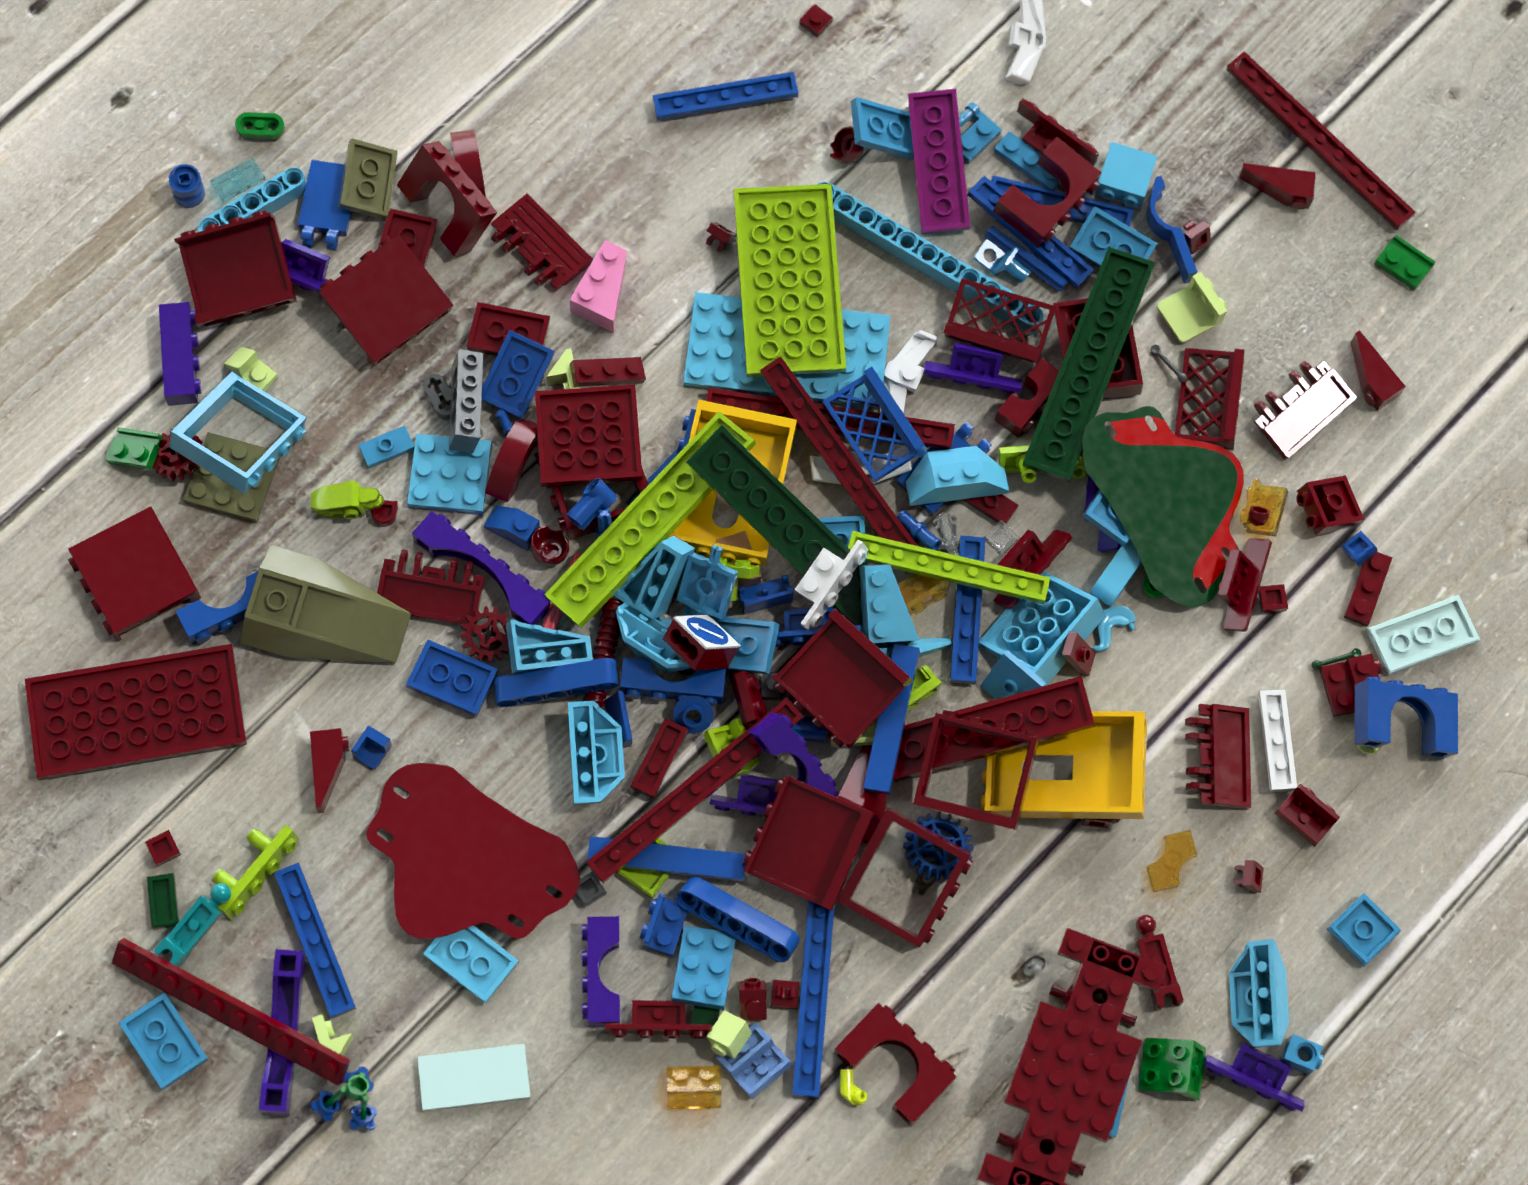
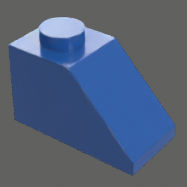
[484,506,540,551]

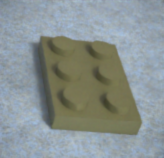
[338,138,398,220]

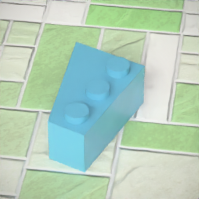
[613,536,695,620]
[859,565,919,643]
[506,619,593,674]

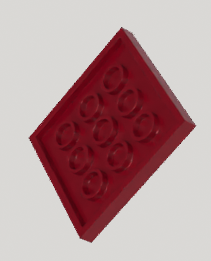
[535,384,643,487]

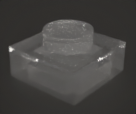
[984,520,1020,556]

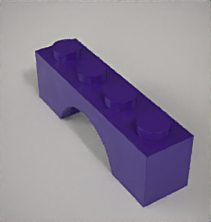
[749,712,839,797]
[582,916,620,1027]

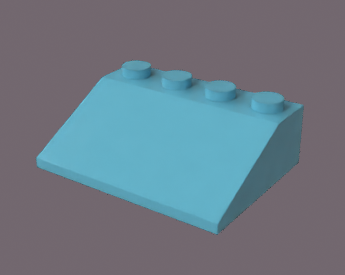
[979,571,1105,686]

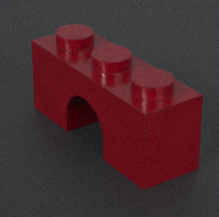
[995,358,1059,437]

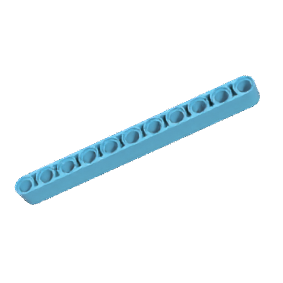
[818,182,1044,335]

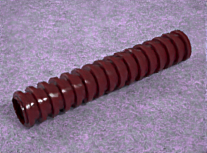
[582,598,624,710]

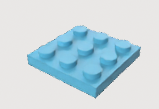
[407,434,492,514]

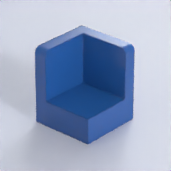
[351,725,392,770]

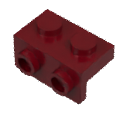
[1274,784,1340,847]

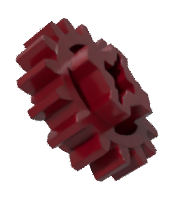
[152,429,203,482]
[460,606,509,663]

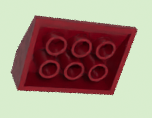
[1053,298,1143,398]

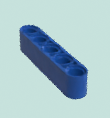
[494,658,618,707]
[676,876,800,962]

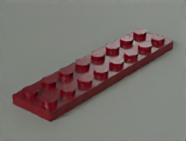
[893,676,1096,782]

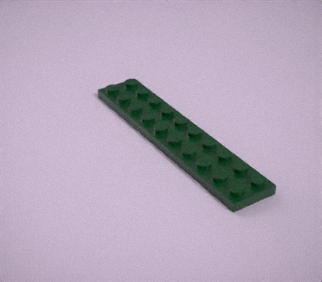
[1022,247,1155,483]
[685,425,866,633]

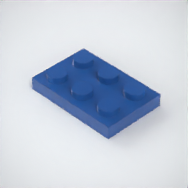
[481,330,555,419]
[406,640,498,717]

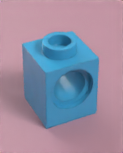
[1280,1034,1324,1075]

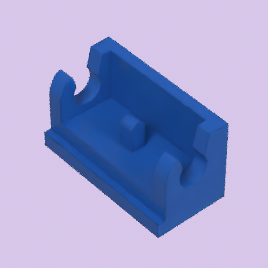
[737,575,794,615]

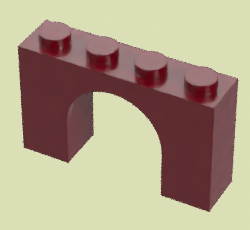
[993,137,1102,247]
[397,141,497,256]
[833,1003,957,1127]

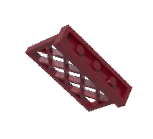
[943,278,1056,364]
[1175,348,1245,450]

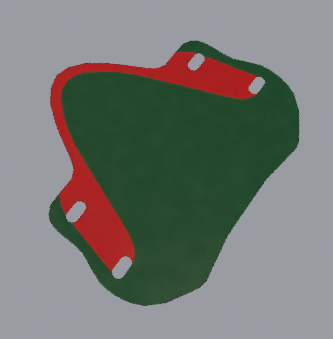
[1082,406,1244,607]

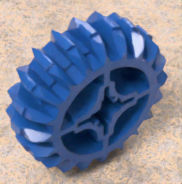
[903,812,974,882]

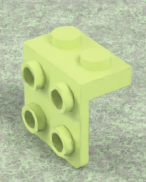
[1157,272,1227,343]

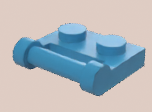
[959,102,1002,164]

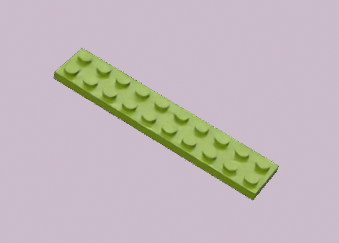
[544,411,756,628]

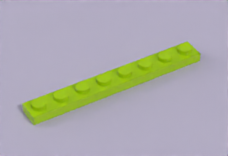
[848,531,1050,604]

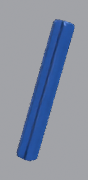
[985,226,1068,292]

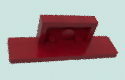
[1017,98,1099,166]
[993,529,1072,609]
[1218,538,1272,632]
[728,670,767,730]
[605,1000,712,1039]

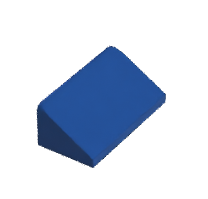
[604,691,632,748]

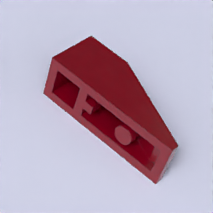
[1239,163,1316,210]
[1350,330,1406,411]
[310,728,350,813]

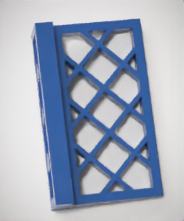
[822,367,927,482]

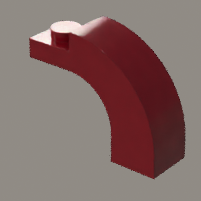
[450,129,486,198]
[485,419,538,502]

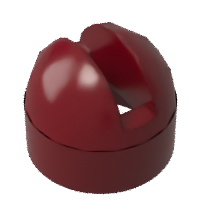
[1249,506,1270,526]

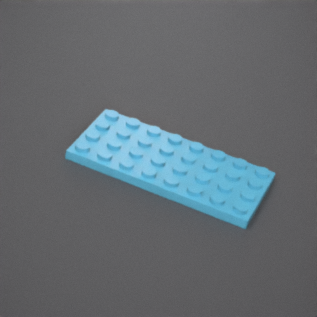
[683,292,891,409]

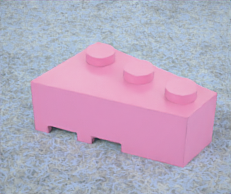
[570,240,627,333]

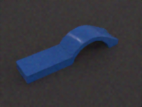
[1146,176,1197,284]

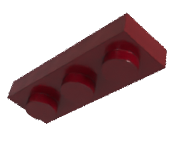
[569,357,646,387]
[1343,552,1393,627]
[631,718,688,799]

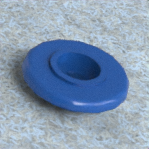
[673,695,714,733]

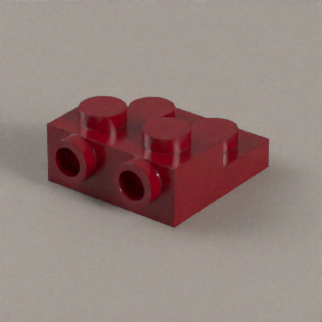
[1296,475,1365,536]
[1319,653,1381,717]

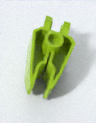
[311,481,384,519]

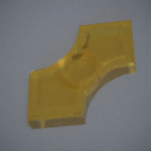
[1146,830,1197,893]

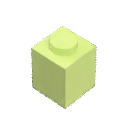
[707,1010,752,1059]

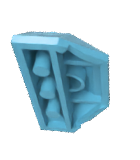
[906,446,1009,506]
[616,603,691,673]
[568,701,625,805]
[1229,939,1289,1048]

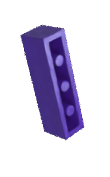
[159,302,202,406]

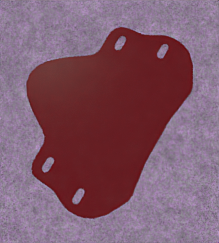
[366,763,580,939]

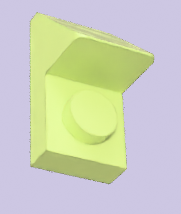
[224,346,278,392]
[547,349,580,389]
[312,1015,353,1056]

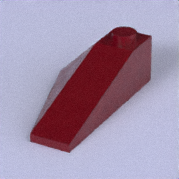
[838,745,887,844]

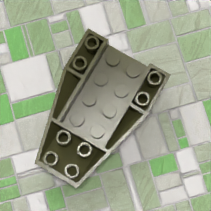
[240,545,411,663]

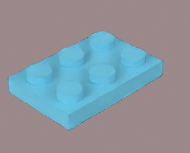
[423,926,519,1004]

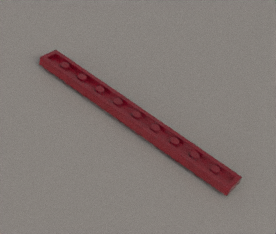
[1226,51,1416,230]
[760,356,917,574]
[706,388,955,450]
[586,697,804,884]
[111,938,350,1086]

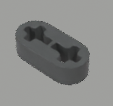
[423,374,451,420]

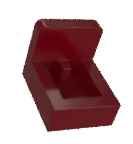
[739,978,767,1020]

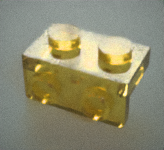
[1240,478,1289,537]
[898,574,950,615]
[667,1066,721,1110]

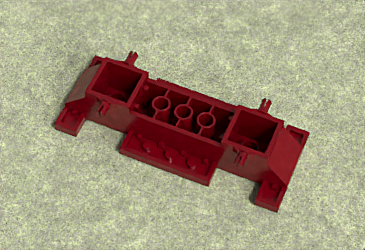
[977,928,1168,1185]

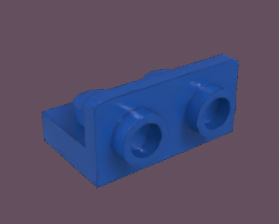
[640,893,688,957]

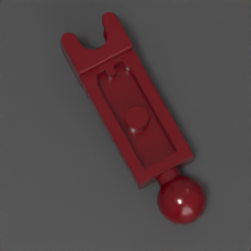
[1136,915,1184,1011]

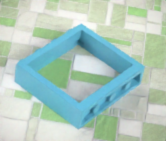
[170,372,306,494]

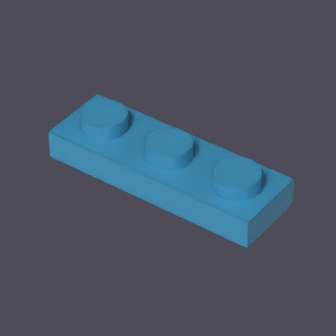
[994,131,1060,190]

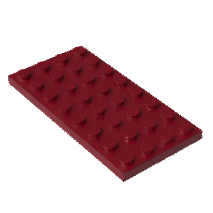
[25,644,247,780]

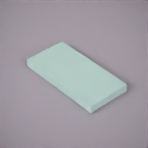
[1366,595,1480,676]
[418,1044,530,1111]

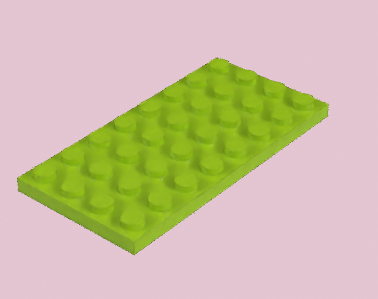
[733,184,846,377]

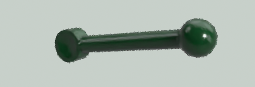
[1312,648,1362,670]

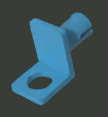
[974,240,1031,283]

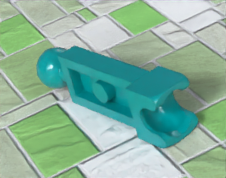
[154,883,231,967]

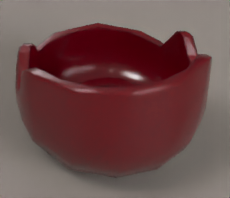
[830,126,864,163]
[531,525,569,565]

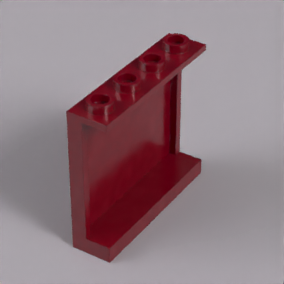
[174,211,297,328]
[318,235,454,367]
[68,506,201,641]
[772,608,912,749]
[742,775,874,910]

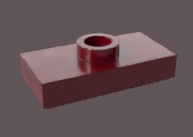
[963,494,1019,527]
[1062,631,1096,677]

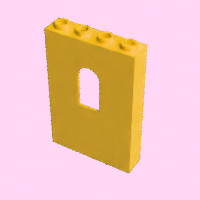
[667,400,797,567]
[981,711,1148,819]

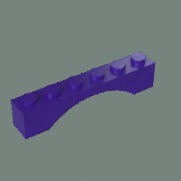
[412,511,551,625]
[259,949,306,1117]

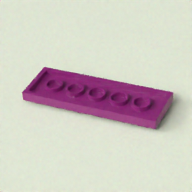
[908,88,970,234]

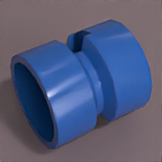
[169,164,205,208]

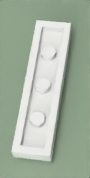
[1258,690,1297,792]

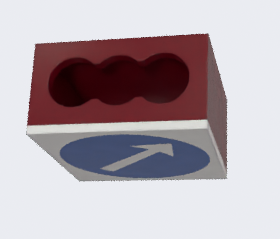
[662,615,740,670]

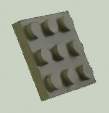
[183,432,280,523]

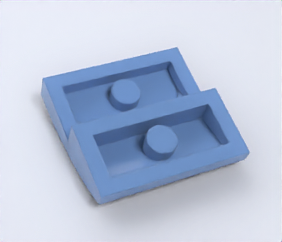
[715,1022,793,1099]

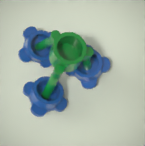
[310,1066,377,1131]

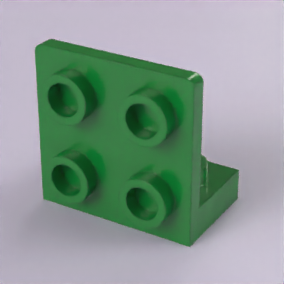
[1138,1038,1206,1100]

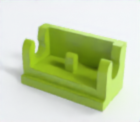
[907,665,942,712]

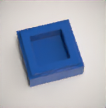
[1341,531,1378,566]

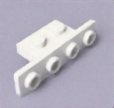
[795,540,868,630]

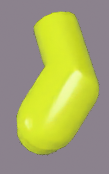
[840,1069,867,1106]

